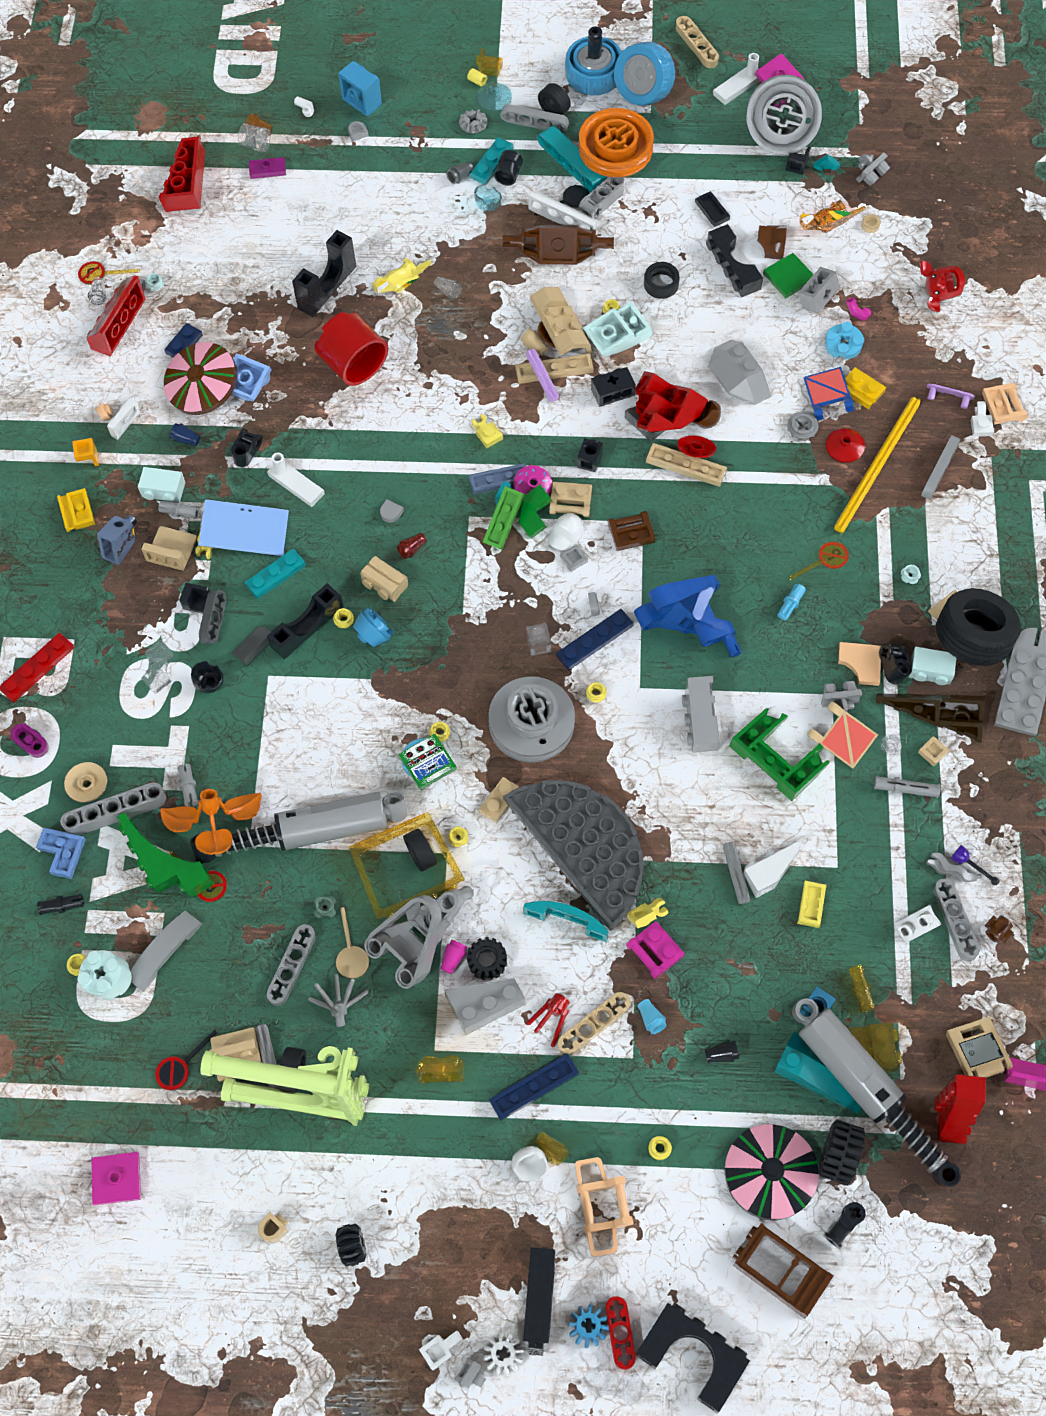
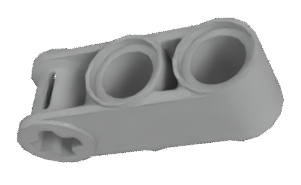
[579,177,624,219]

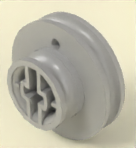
[746,75,822,154]
[489,677,575,763]

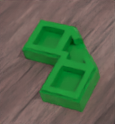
[519,484,552,539]

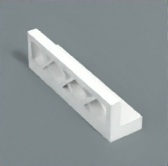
[528,192,602,234]

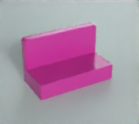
[1005,1057,1046,1091]

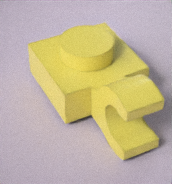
[627,898,669,928]

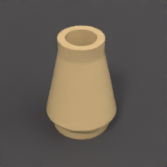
[521,328,549,356]

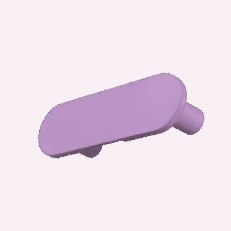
[927,384,975,409]

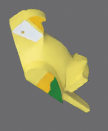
[373,258,431,294]

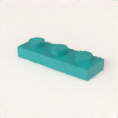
[470,137,513,185]
[245,549,306,600]

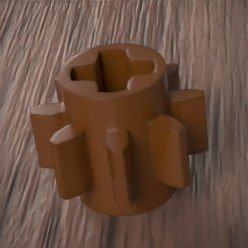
[984,915,1014,943]

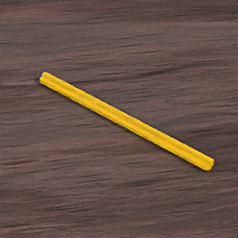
[834,397,920,533]

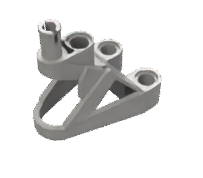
[364,886,474,989]

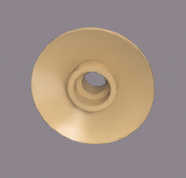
[64,762,107,803]

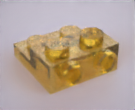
[847,1022,902,1072]

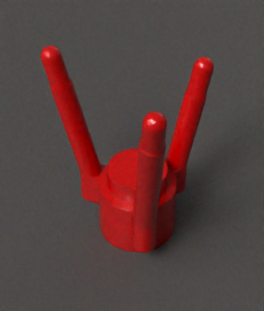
[526,993,570,1047]

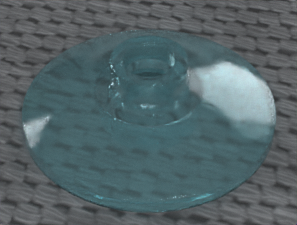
[477,82,512,111]

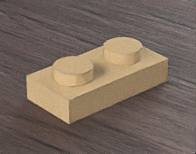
[479,777,519,824]

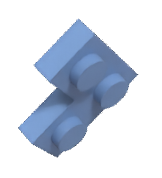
[36,828,86,879]

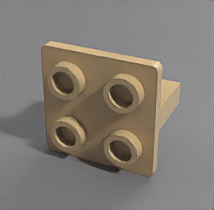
[209,1027,261,1082]

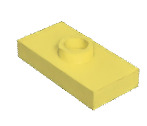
[797,881,826,928]

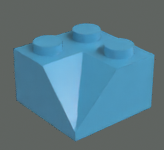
[338,61,382,117]

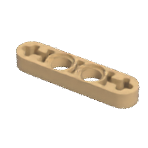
[676,16,719,68]
[558,992,630,1056]

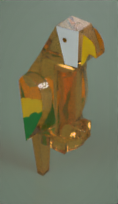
[799,200,866,233]

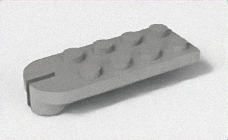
[994,628,1046,737]

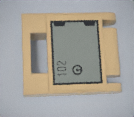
[946,1017,1013,1078]

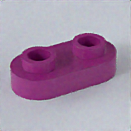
[11,724,49,758]

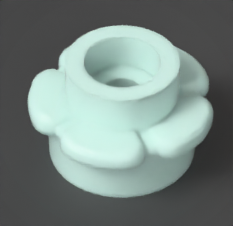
[145,273,164,291]
[901,565,921,584]

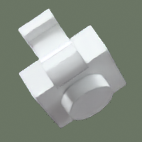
[971,401,994,437]
[419,1331,464,1371]

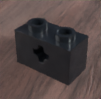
[591,367,636,407]

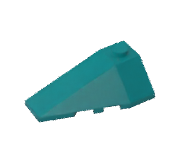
[774,1031,861,1114]

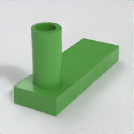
[483,486,524,550]

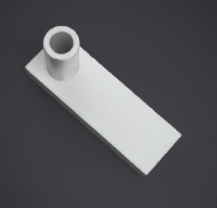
[713,53,760,105]
[267,453,325,507]

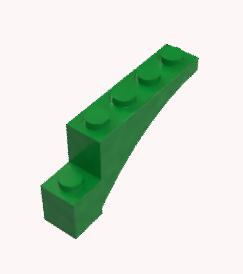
[117,812,214,898]

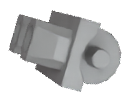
[856,152,890,186]
[821,681,862,712]

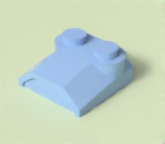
[231,353,271,401]

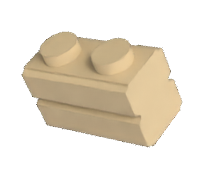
[360,556,408,602]

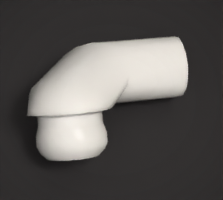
[294,96,314,117]

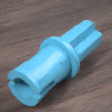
[777,584,806,621]

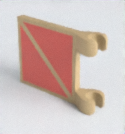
[807,702,878,769]

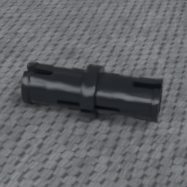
[37,893,84,915]

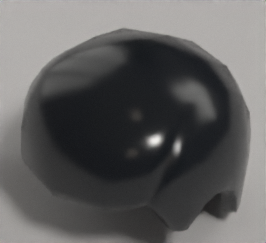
[191,661,224,693]

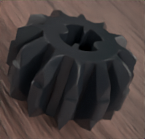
[335,1223,367,1266]

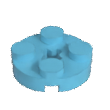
[825,322,864,359]

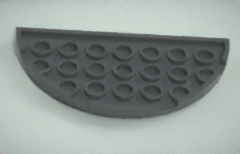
[503,780,644,931]

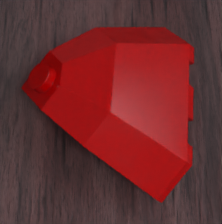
[635,371,708,432]

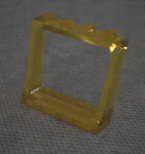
[348,812,465,920]

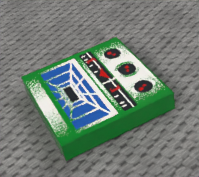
[398,734,457,790]

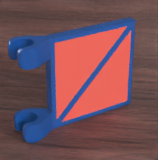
[803,367,854,421]

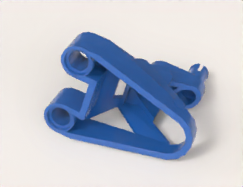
[634,575,742,658]

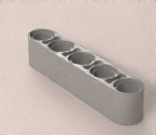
[60,782,167,836]

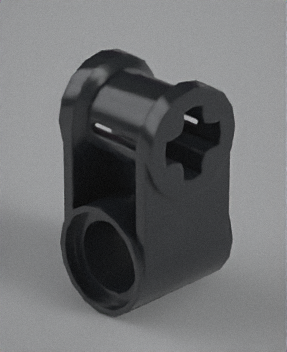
[231,428,263,467]
[879,643,912,685]

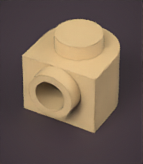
[258,1212,289,1244]

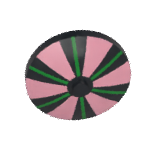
[724,1124,819,1221]

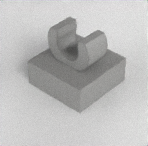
[455,1358,486,1388]

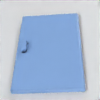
[198,499,289,556]

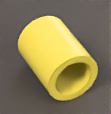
[467,68,487,87]

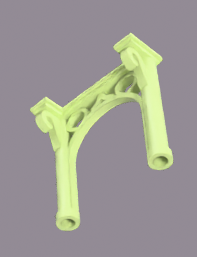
[201,1046,369,1126]

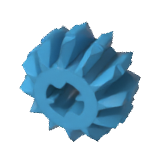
[568,1305,609,1348]

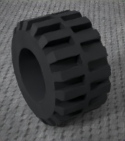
[819,1119,865,1186]

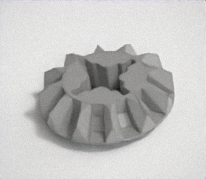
[459,109,487,133]
[787,412,819,440]

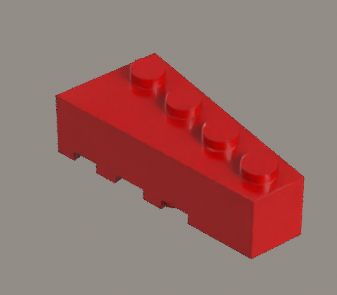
[158,136,205,212]
[934,1075,986,1144]

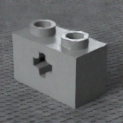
[798,266,840,313]

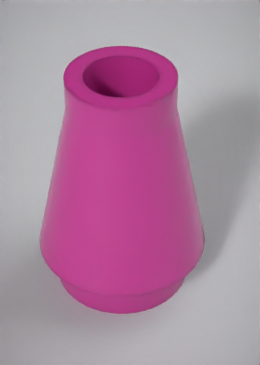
[440,939,467,974]

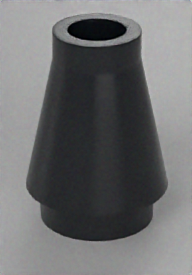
[705,1040,740,1063]

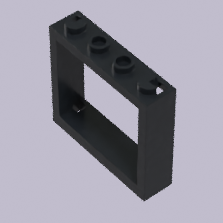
[523,1247,555,1356]

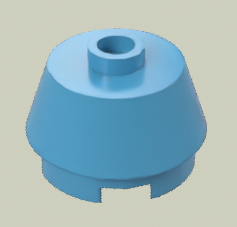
[353,606,394,647]

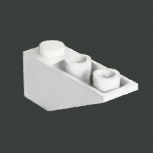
[743,840,803,898]

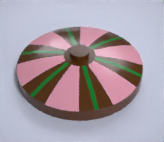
[164,342,238,415]

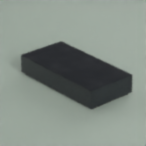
[695,191,730,227]

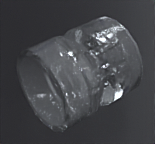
[238,123,271,152]

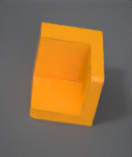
[72,438,99,467]

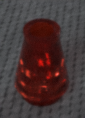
[397,533,427,559]

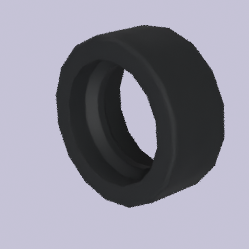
[644,262,680,299]
[403,828,437,872]
[278,1047,306,1093]

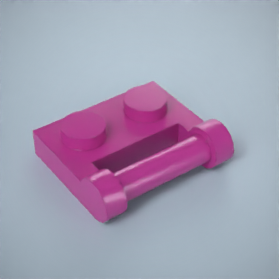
[626,921,685,979]

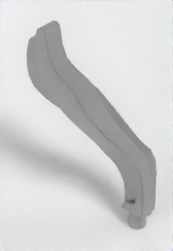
[926,853,982,882]

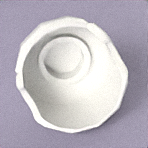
[511,1146,549,1181]

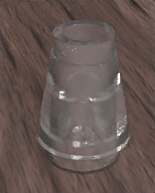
[434,276,462,299]
[87,277,107,305]

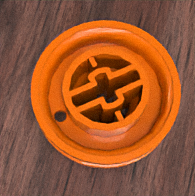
[579,108,654,177]

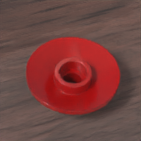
[826,428,865,463]
[677,436,716,458]

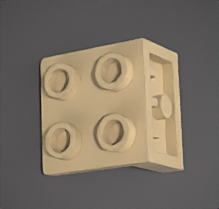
[141,526,197,571]

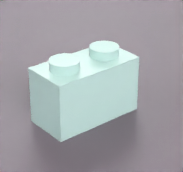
[138,467,185,502]
[909,647,956,685]

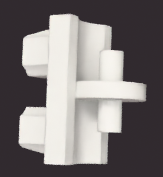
[895,905,941,943]

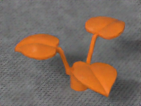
[160,789,262,855]

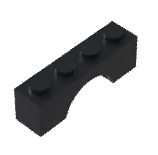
[706,224,763,298]
[267,583,344,659]

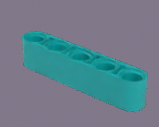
[537,125,607,192]

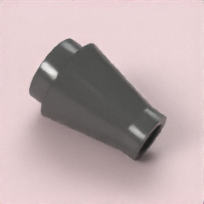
[446,161,474,184]

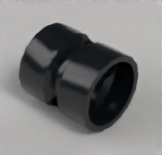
[493,150,523,186]

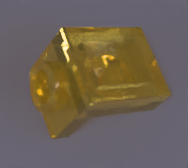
[476,48,503,76]

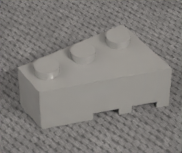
[682,676,719,753]
[444,978,525,1036]

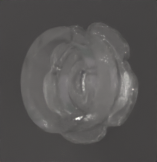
[881,734,902,755]

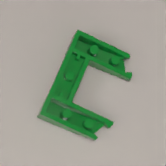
[729,708,830,801]

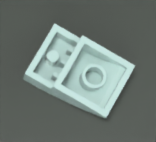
[583,302,653,357]

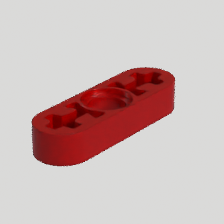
[605,1296,636,1370]

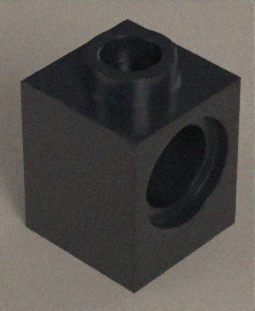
[577,438,603,473]

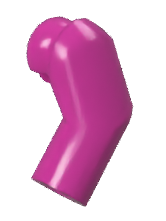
[846,297,871,321]

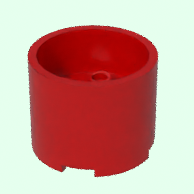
[314,312,388,386]

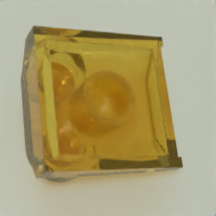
[416,1055,464,1083]

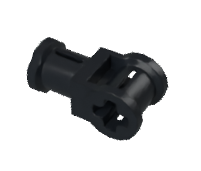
[823,1202,866,1249]

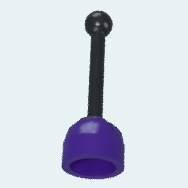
[951,845,1000,885]

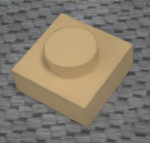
[918,736,949,767]

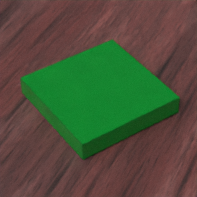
[763,253,814,299]

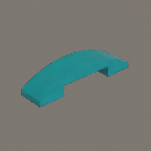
[523,901,608,942]

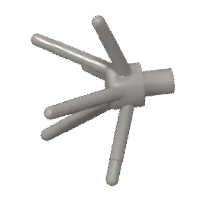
[308,974,368,1027]

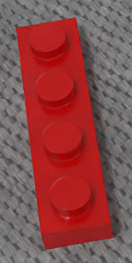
[0,632,75,703]

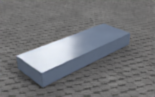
[469,463,527,495]

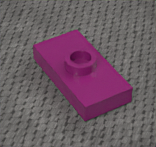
[249,157,286,179]

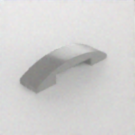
[130,910,202,992]

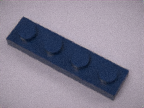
[556,609,634,671]
[489,1053,579,1121]

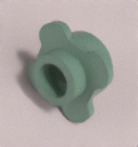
[314,896,336,918]

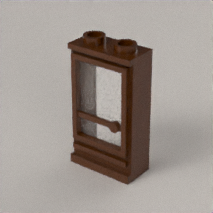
[733,1223,834,1319]

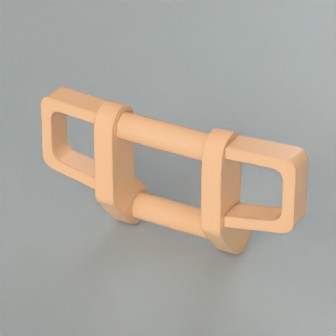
[575,1157,634,1257]

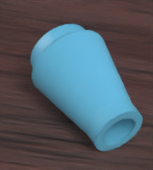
[637,999,667,1034]

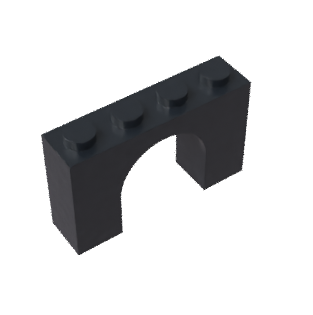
[292,230,356,317]
[635,1303,750,1414]

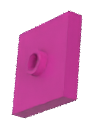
[755,53,804,82]
[91,1152,141,1206]

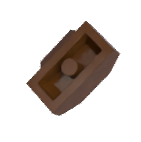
[757,225,787,260]

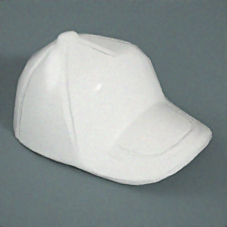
[548,513,585,551]

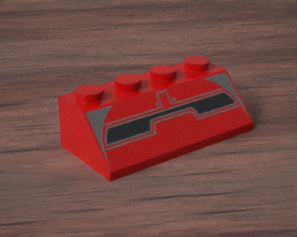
[87,275,146,357]

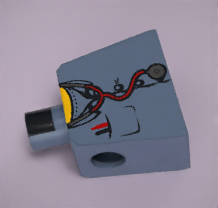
[97,515,137,565]

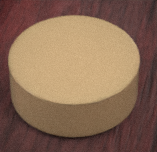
[861,214,881,233]

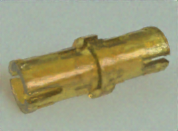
[849,965,876,1013]

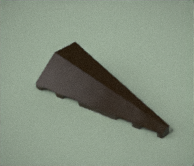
[876,693,986,742]

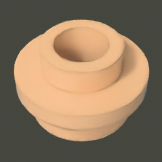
[96,402,113,421]

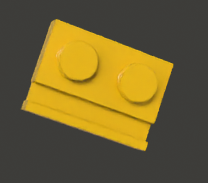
[845,367,886,410]
[57,488,95,532]

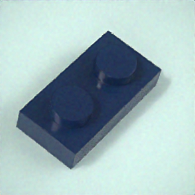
[164,323,203,358]

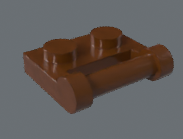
[607,511,655,551]

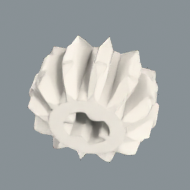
[483,1333,524,1377]

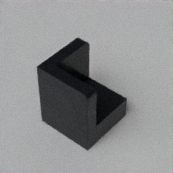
[786,146,811,175]
[179,583,210,614]

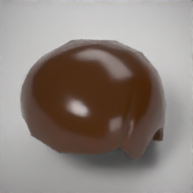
[693,400,721,429]

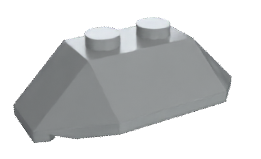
[708,340,771,405]

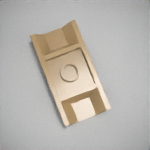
[530,287,592,355]

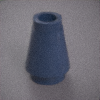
[170,423,200,446]

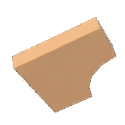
[838,642,881,686]

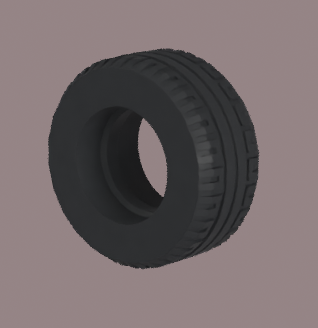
[936,588,1021,666]

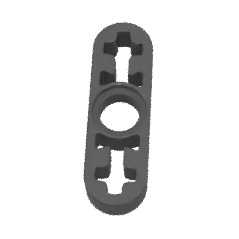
[199,589,227,645]

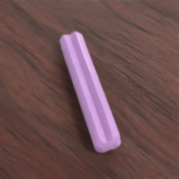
[526,349,559,402]

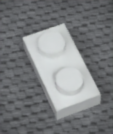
[107,398,140,440]

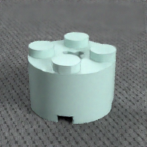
[77,950,132,1000]

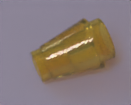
[535,1132,569,1166]

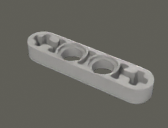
[500,104,569,133]
[921,435,961,500]
[933,879,980,962]
[267,924,316,1007]

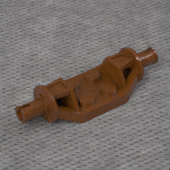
[503,225,614,265]

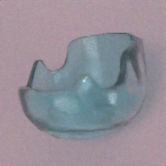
[474,184,502,211]

